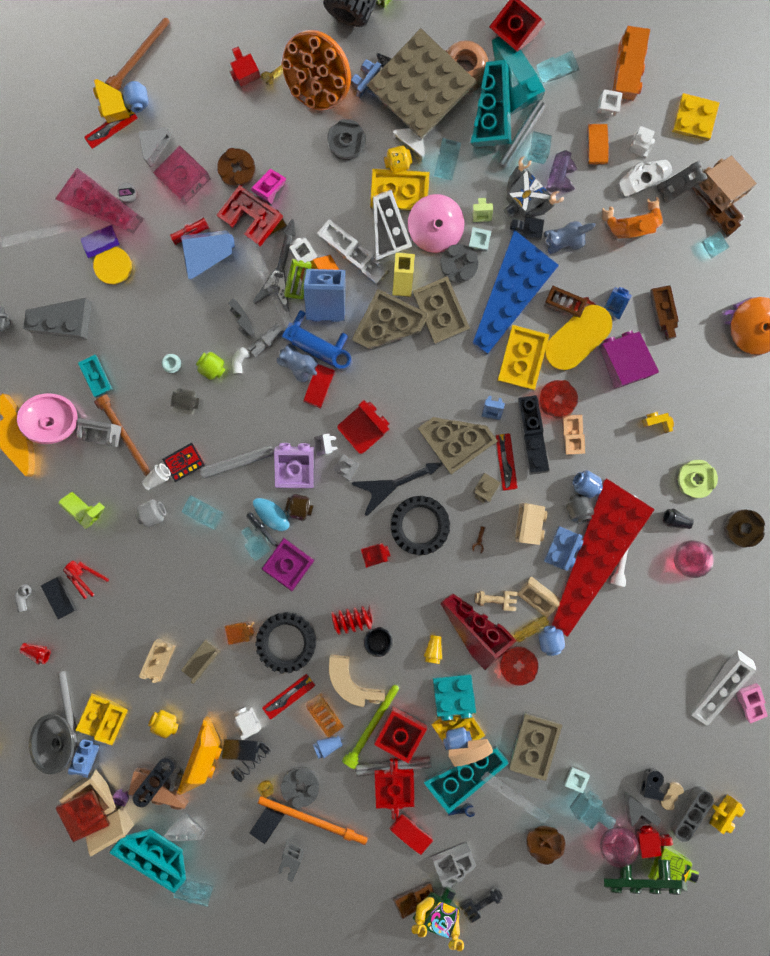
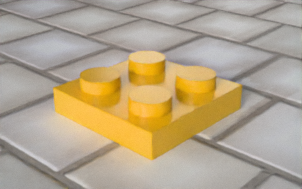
[672,93,720,141]

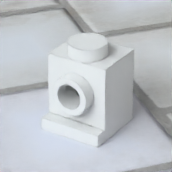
[596,90,622,117]
[629,126,655,158]
[289,237,318,268]
[234,707,262,740]

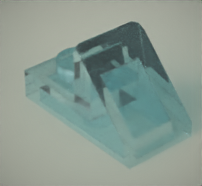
[527,131,552,164]
[434,138,461,180]

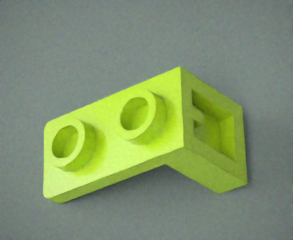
[58,492,105,529]

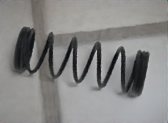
[231,742,271,782]

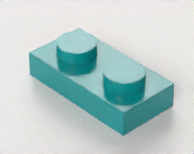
[78,355,113,398]

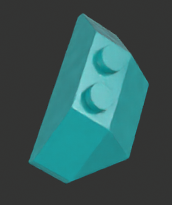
[109,829,186,893]

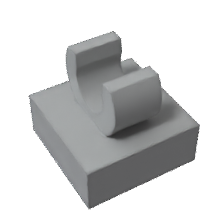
[314,434,337,456]
[334,454,360,481]

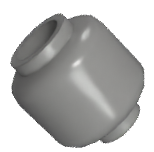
[136,499,166,528]

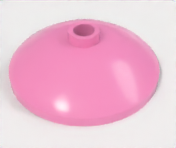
[408,194,464,253]
[17,393,78,444]

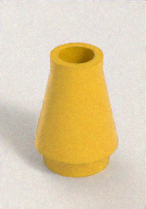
[423,635,442,664]

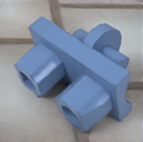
[350,59,382,98]
[68,739,99,778]

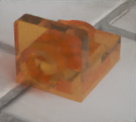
[225,621,254,645]

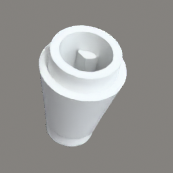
[142,464,171,490]

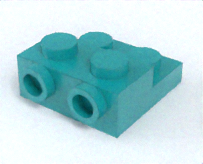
[433,675,476,721]

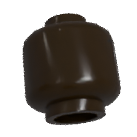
[284,494,314,521]

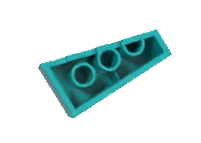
[470,60,512,148]
[423,745,509,814]

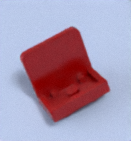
[337,400,390,454]

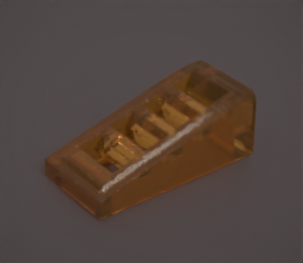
[306,693,344,738]

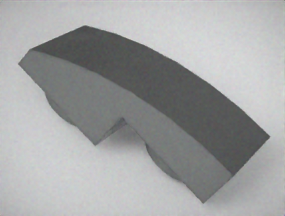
[228,298,255,338]

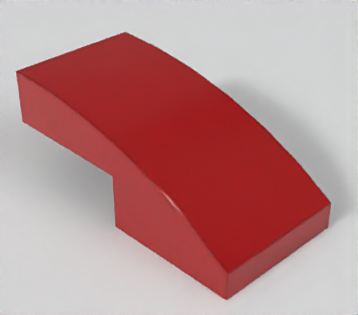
[303,364,336,408]
[390,814,433,855]

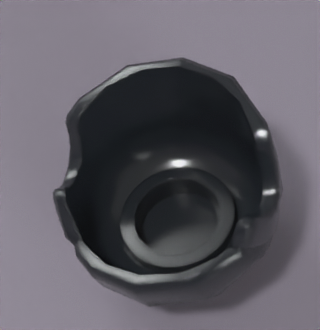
[364,627,393,657]

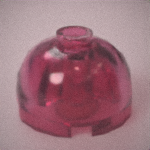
[674,540,715,578]
[599,826,639,868]

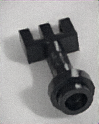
[459,888,503,923]

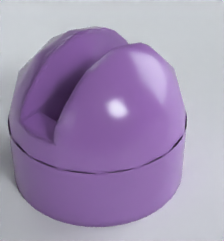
[112,789,129,806]

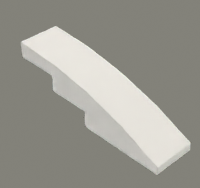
[317,219,390,286]

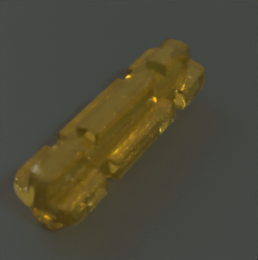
[514,616,550,642]

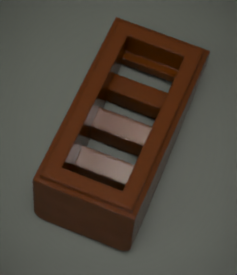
[544,285,588,318]

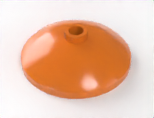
[731,297,770,355]

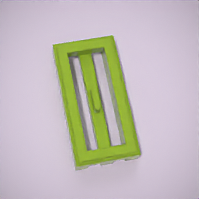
[284,259,312,300]

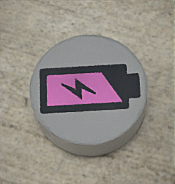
[117,183,137,203]

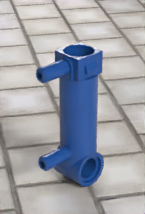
[282,310,352,371]

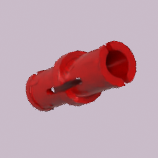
[170,217,209,246]

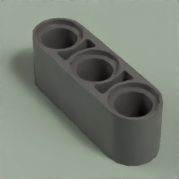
[671,786,714,842]

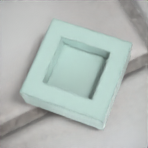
[469,227,491,251]
[564,767,590,793]

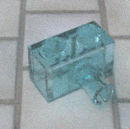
[570,790,616,830]

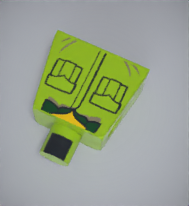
[648,846,699,883]

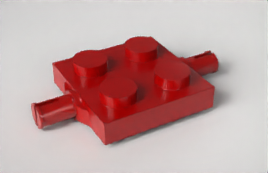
[375,758,415,820]

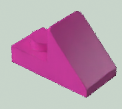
[251,169,286,204]

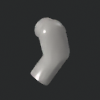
[14,584,32,613]

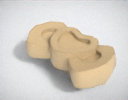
[659,782,684,810]

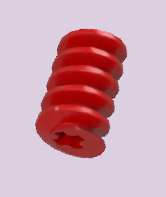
[331,605,373,635]

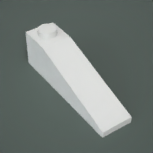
[691,650,756,726]

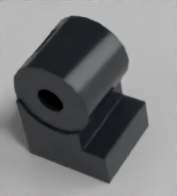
[640,768,664,801]

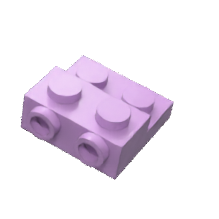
[274,443,314,488]

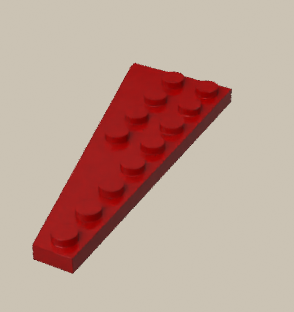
[552,478,655,637]

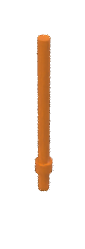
[257,796,368,845]

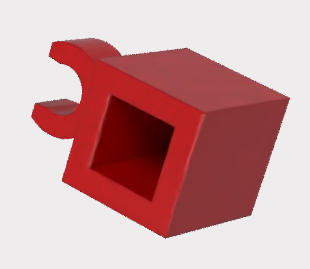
[229,46,261,87]
[635,825,673,859]

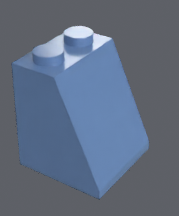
[181,230,235,279]
[304,269,345,322]

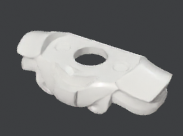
[618,159,672,196]

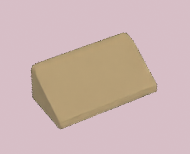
[517,577,561,618]

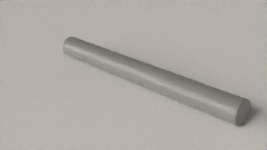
[58,671,78,748]

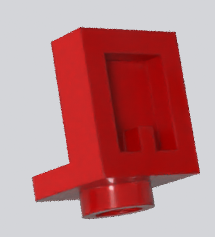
[361,542,391,568]

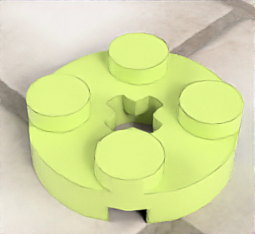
[677,460,718,498]

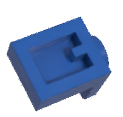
[604,287,632,320]

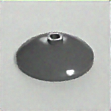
[29,714,75,774]

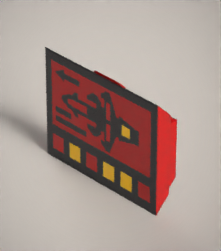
[162,442,205,482]

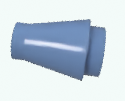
[313,736,342,759]

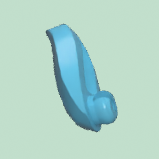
[253,498,290,531]

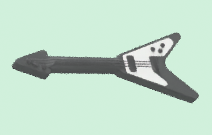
[253,219,296,312]

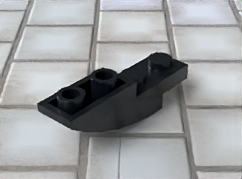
[518,395,550,475]

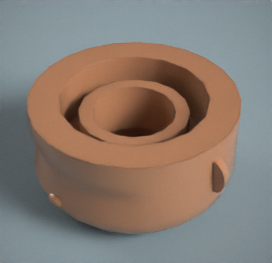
[445,40,489,94]

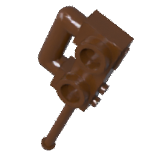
[692,187,744,237]

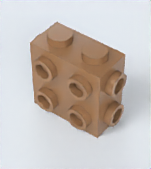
[699,155,757,212]

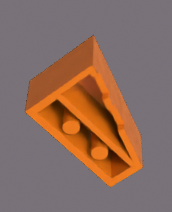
[612,26,650,101]

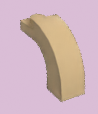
[329,655,385,707]

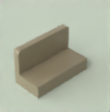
[181,640,221,684]

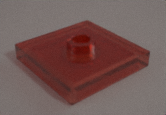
[55,789,110,842]

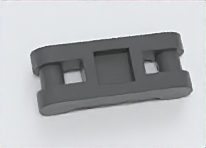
[657,161,708,203]

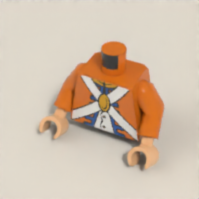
[601,197,663,239]

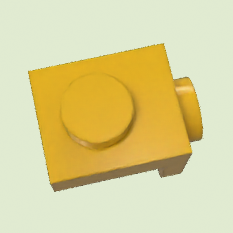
[641,412,674,433]

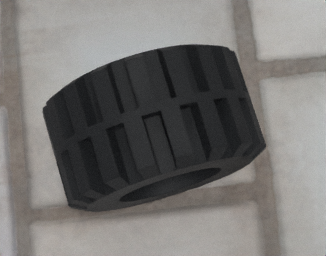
[323,0,376,27]

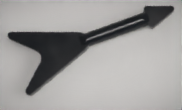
[352,463,442,516]

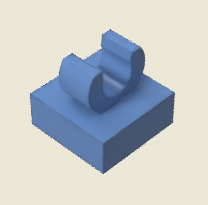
[482,396,505,420]

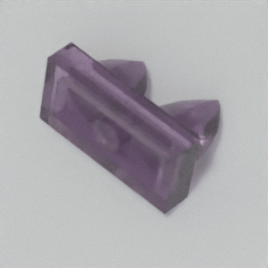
[546,150,577,192]

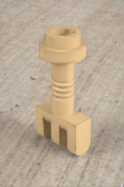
[474,591,517,611]

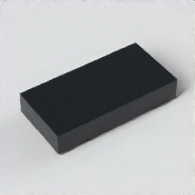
[41,576,77,619]

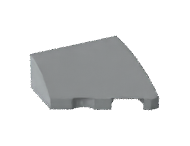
[431,842,476,890]

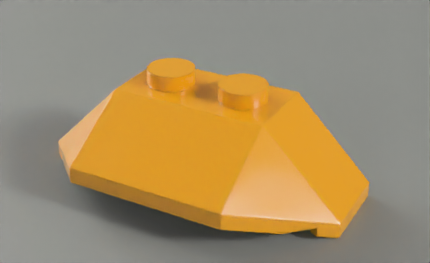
[176,716,222,795]

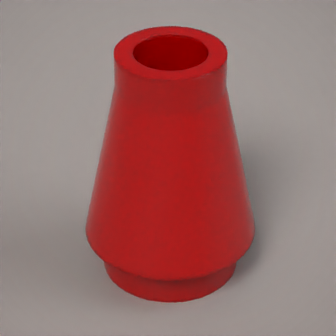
[19,643,51,665]

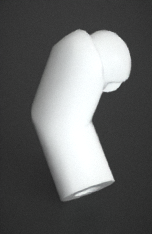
[231,347,250,374]

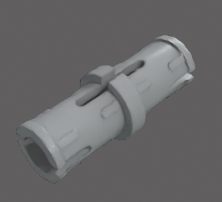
[248,323,284,357]

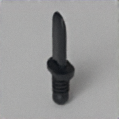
[246,512,278,547]

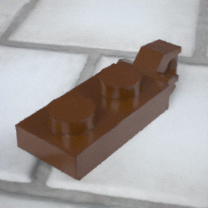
[650,285,679,340]

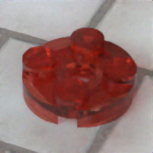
[539,380,578,419]
[499,646,539,686]

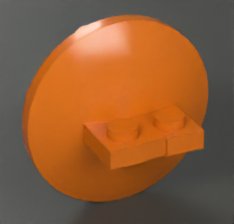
[281,30,351,110]

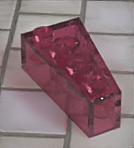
[55,168,145,234]

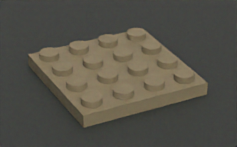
[367,28,476,139]

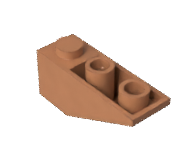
[128,767,189,810]

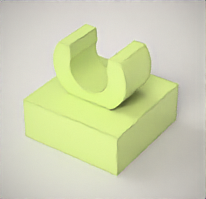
[472,198,493,222]

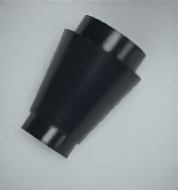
[663,508,694,529]

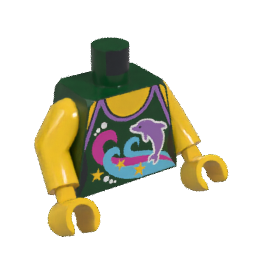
[411,887,464,951]

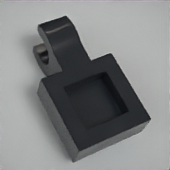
[509,217,544,240]

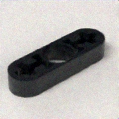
[132,756,176,807]

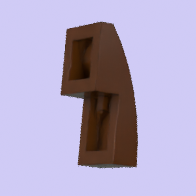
[393,883,435,919]

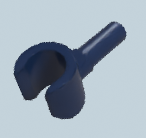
[448,803,475,817]

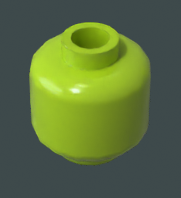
[195,352,225,380]

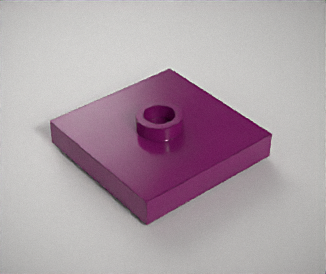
[261,538,315,591]

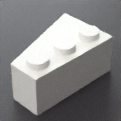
[373,189,412,260]

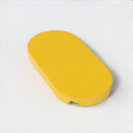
[545,305,612,370]

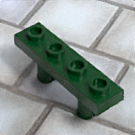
[604,859,687,895]

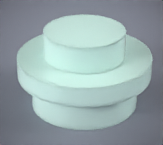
[162,354,181,373]

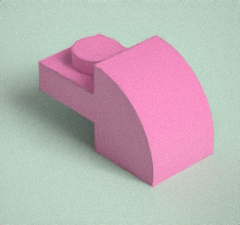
[736,683,768,724]

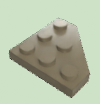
[351,289,429,349]
[418,417,498,475]

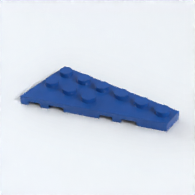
[473,230,559,354]

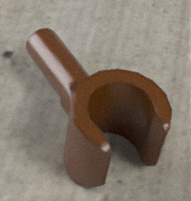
[472,526,485,554]

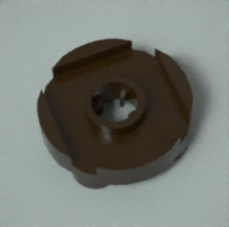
[724,509,765,548]

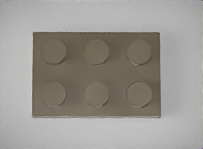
[412,276,470,344]
[508,713,563,781]

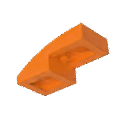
[587,124,608,165]

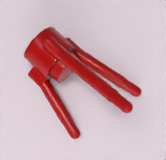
[63,560,109,599]

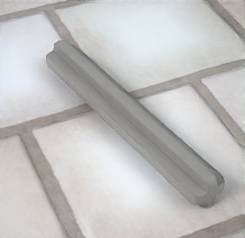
[499,100,546,168]
[200,446,274,478]
[355,757,432,777]

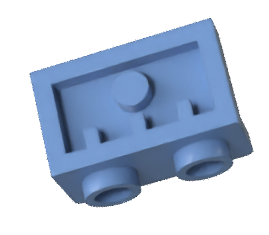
[544,526,583,571]

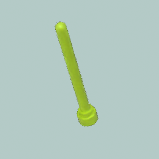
[342,685,399,769]

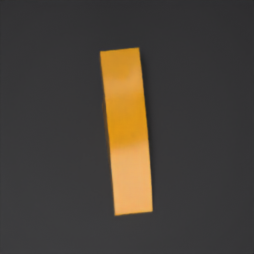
[0,393,35,477]

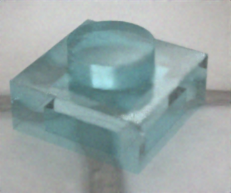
[701,231,729,259]

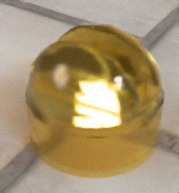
[257,780,274,798]

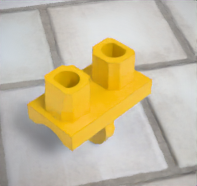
[709,794,745,834]

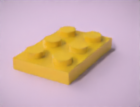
[370,169,430,211]
[497,325,549,391]

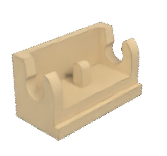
[139,639,176,683]

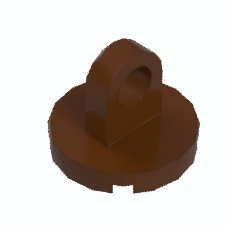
[526,826,566,865]

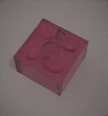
[153,145,211,205]

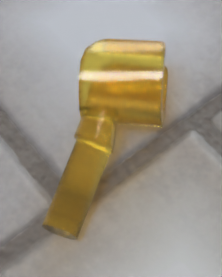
[261,64,283,85]

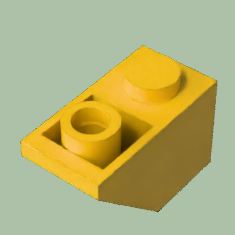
[93,79,130,123]

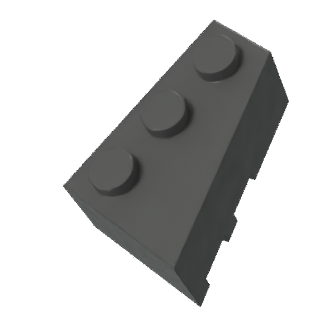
[23,298,92,339]

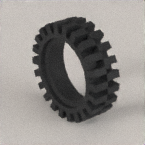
[391,496,450,555]
[255,612,316,674]

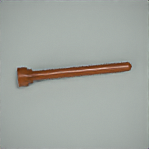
[105,18,170,91]
[94,394,151,476]

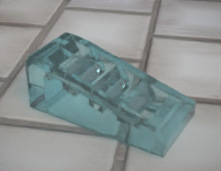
[182,495,224,530]

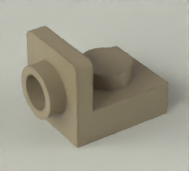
[472,473,501,503]

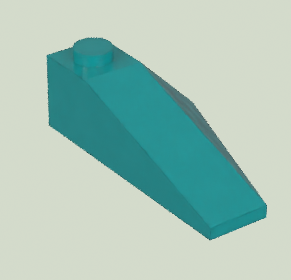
[491,36,545,115]

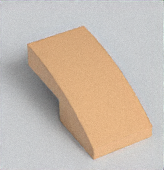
[562,414,585,455]
[448,739,493,767]

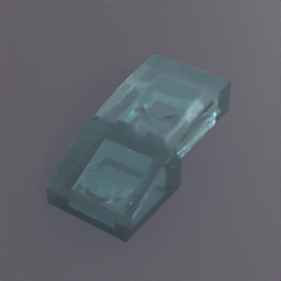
[536,50,579,84]

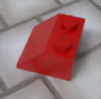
[489,0,546,52]

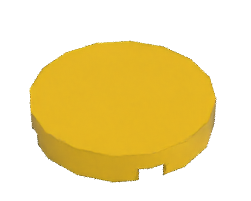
[93,247,132,285]

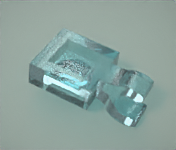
[241,526,271,561]

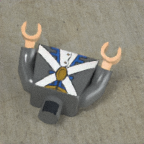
[503,156,564,218]

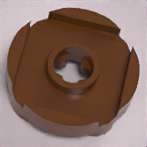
[217,148,256,188]

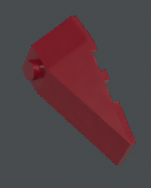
[441,594,517,670]

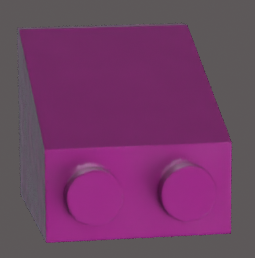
[599,330,659,389]

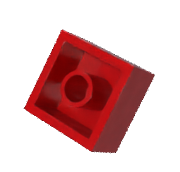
[374,706,427,764]

